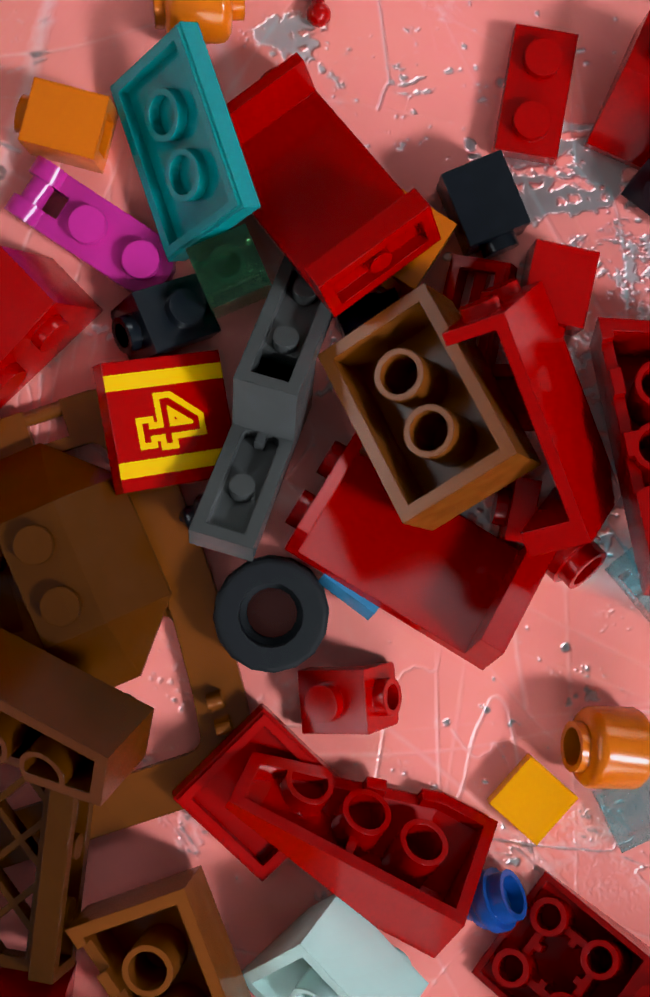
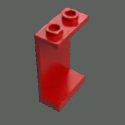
[226,52,441,318]
[442,278,621,558]
[284,432,556,670]

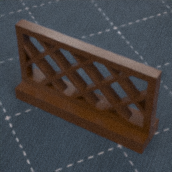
[0,776,94,985]

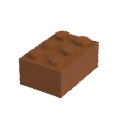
[318,283,542,531]

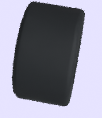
[213,555,329,673]

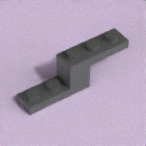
[188,255,333,562]

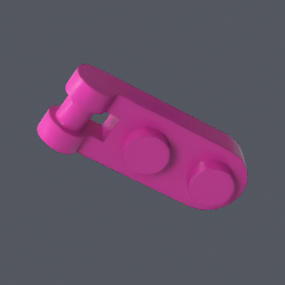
[4,155,176,293]

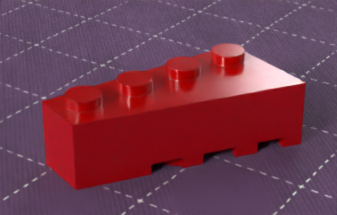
[0,245,104,409]
[589,317,650,596]

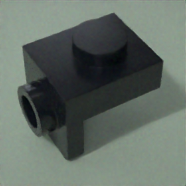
[111,272,221,360]

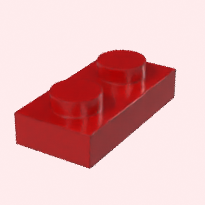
[492,24,579,165]

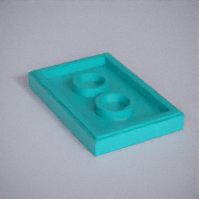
[110,21,261,262]

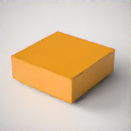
[487,753,578,846]

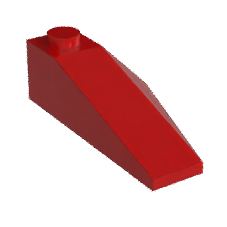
[225,751,498,958]

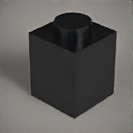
[436,150,531,259]

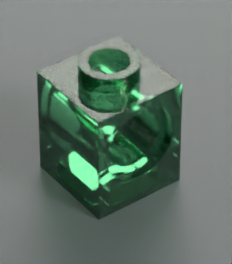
[185,223,272,319]

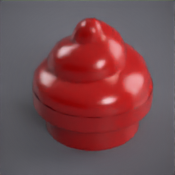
[546,535,607,589]

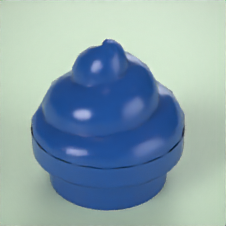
[467,867,527,934]

